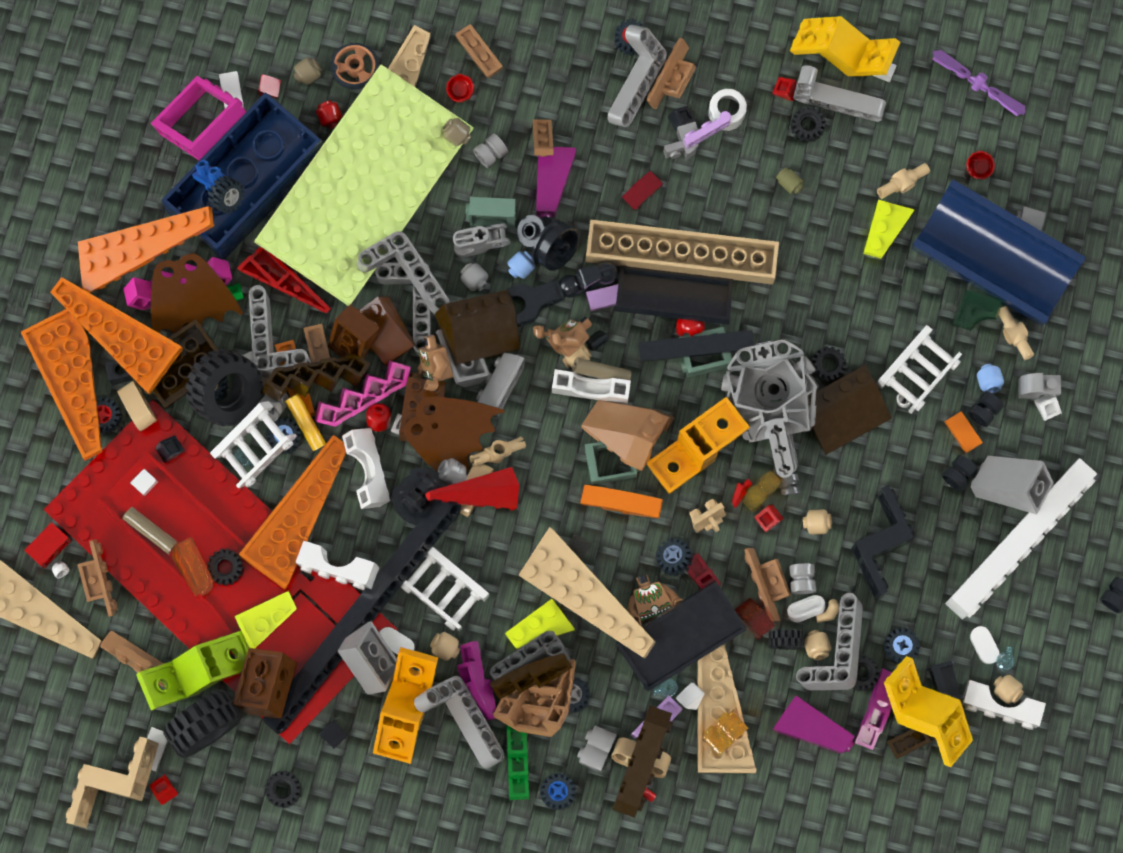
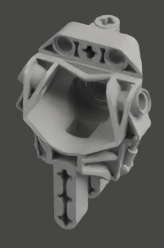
[721,339,819,478]

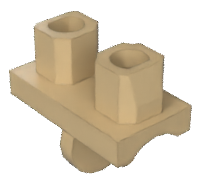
[690,499,726,533]

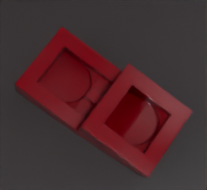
[622,171,663,210]
[687,553,721,589]

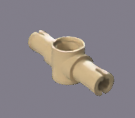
[877,163,930,199]
[997,306,1034,360]
[469,436,526,467]

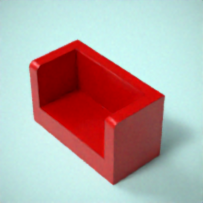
[24,522,71,569]

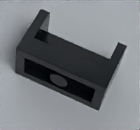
[928,660,964,701]

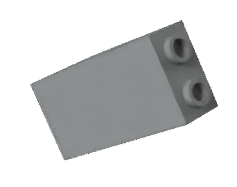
[971,456,1054,514]

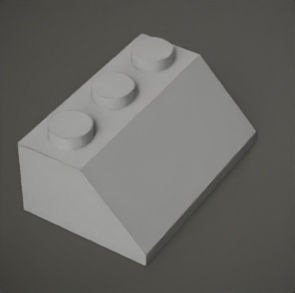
[436,330,490,387]
[476,353,525,416]
[338,621,397,695]

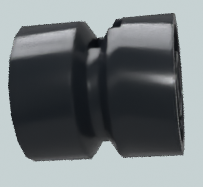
[968,391,1004,427]
[941,455,978,491]
[1100,577,1123,614]

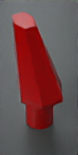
[731,479,753,508]

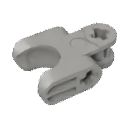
[453,223,511,258]

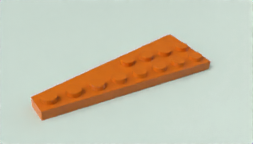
[78,206,214,294]
[51,277,183,394]

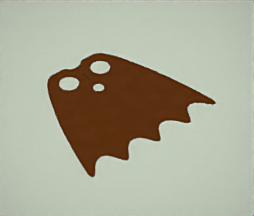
[151,253,243,334]
[403,397,505,472]

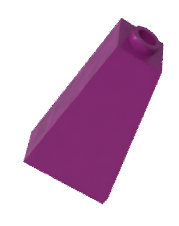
[536,147,576,218]
[772,696,855,754]

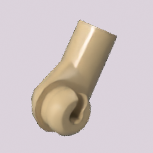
[815,599,840,623]

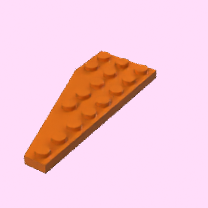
[21,309,102,461]

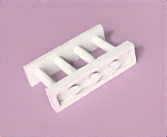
[876,325,962,414]
[210,401,297,488]
[401,547,489,632]

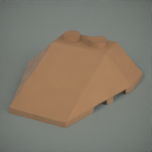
[581,400,675,471]
[493,659,576,737]

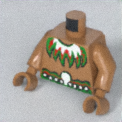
[533,317,592,357]
[408,335,453,391]
[627,574,684,625]

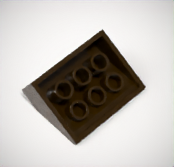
[435,290,520,365]
[153,319,218,409]
[809,365,892,455]

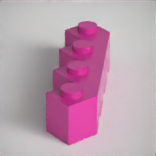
[124,257,232,310]
[314,360,411,427]

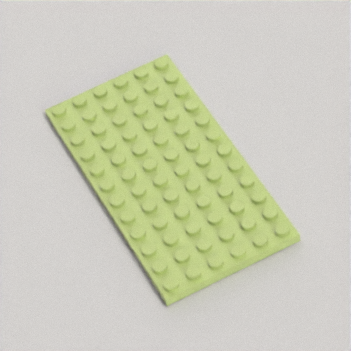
[254,64,474,306]

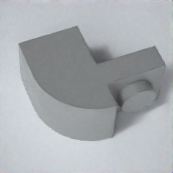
[663,122,699,160]
[1018,373,1061,399]

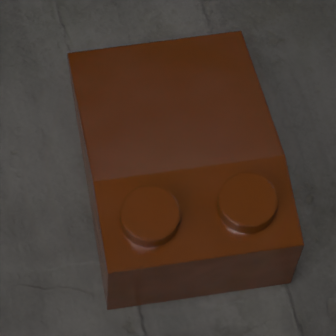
[360,297,416,366]
[328,304,380,359]

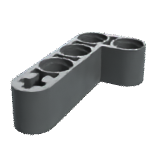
[490,631,571,680]

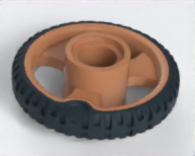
[331,43,379,90]

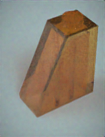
[172,537,214,596]

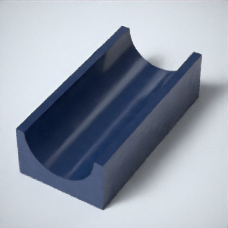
[161,92,323,260]
[912,180,1086,326]

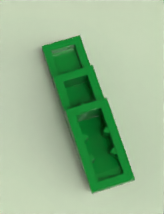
[507,725,529,800]

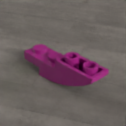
[457,641,496,721]
[854,668,892,750]

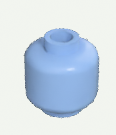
[508,251,535,279]
[977,364,1004,393]

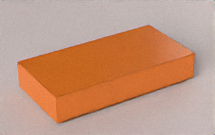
[945,411,983,454]

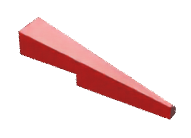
[237,246,331,314]
[425,467,519,511]

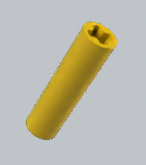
[285,394,326,451]

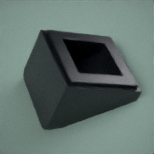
[668,106,696,131]
[586,330,608,351]
[156,435,185,463]
[319,720,348,749]

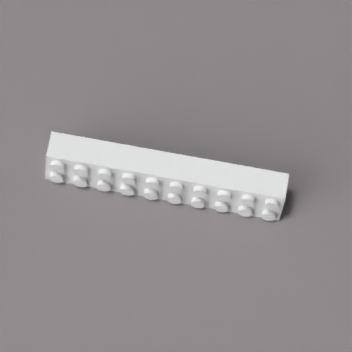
[945,458,1097,619]

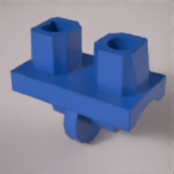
[192,160,226,191]

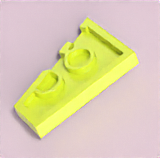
[863,200,914,259]
[235,591,297,649]
[505,599,575,650]

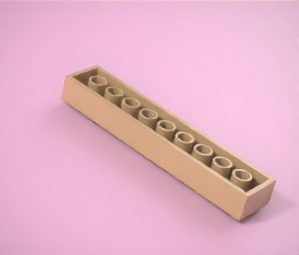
[586,220,779,284]

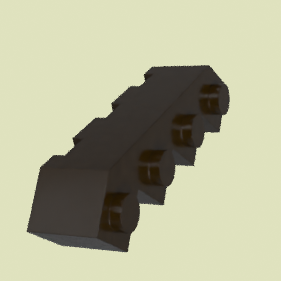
[263,354,370,402]
[612,705,673,818]

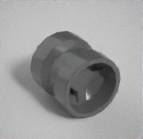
[779,474,801,496]

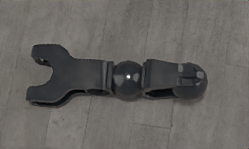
[506,261,618,327]

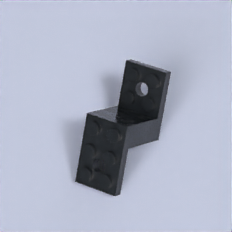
[851,485,914,600]

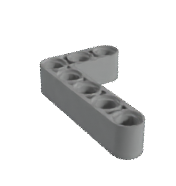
[607,25,667,127]
[793,66,886,122]
[357,231,449,315]
[375,263,431,357]
[249,285,312,378]
[796,593,863,691]
[414,676,504,769]

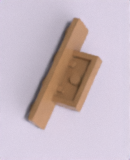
[647,38,696,109]
[78,539,118,617]
[744,548,791,622]
[100,631,164,687]

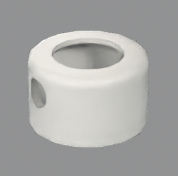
[708,89,747,131]

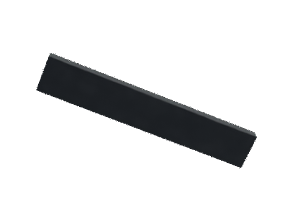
[638,330,754,362]

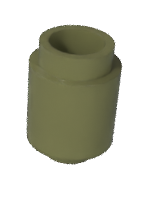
[776,167,804,195]

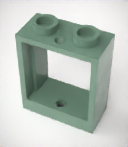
[465,197,516,228]
[679,327,732,378]
[584,442,640,485]

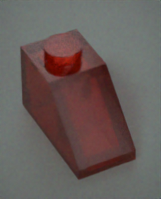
[734,598,775,640]

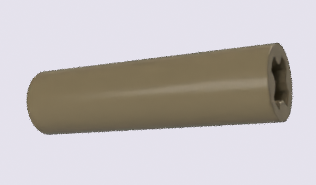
[572,358,631,380]
[123,507,178,554]

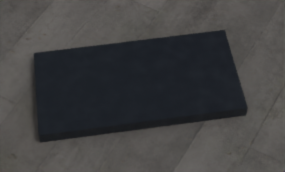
[615,266,733,325]
[616,580,747,692]

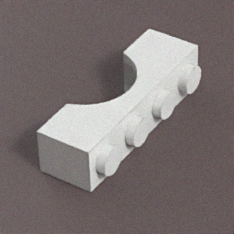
[552,369,631,404]
[342,428,390,509]
[295,541,379,590]
[961,680,1046,730]

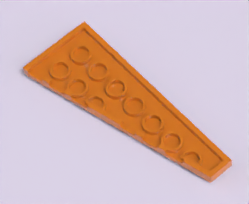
[239,435,346,589]

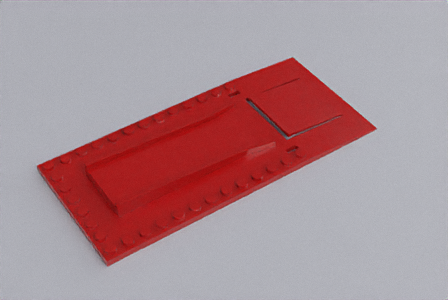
[43,400,398,744]

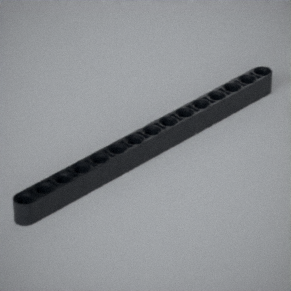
[263,500,462,734]

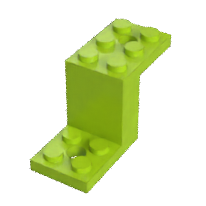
[136,631,249,711]

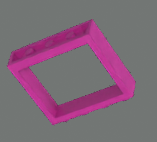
[151,76,246,161]

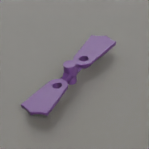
[932,50,1026,116]

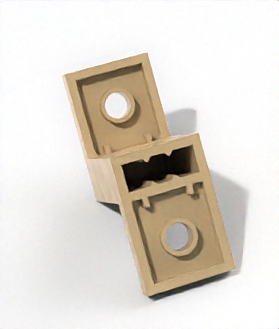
[66,737,159,829]

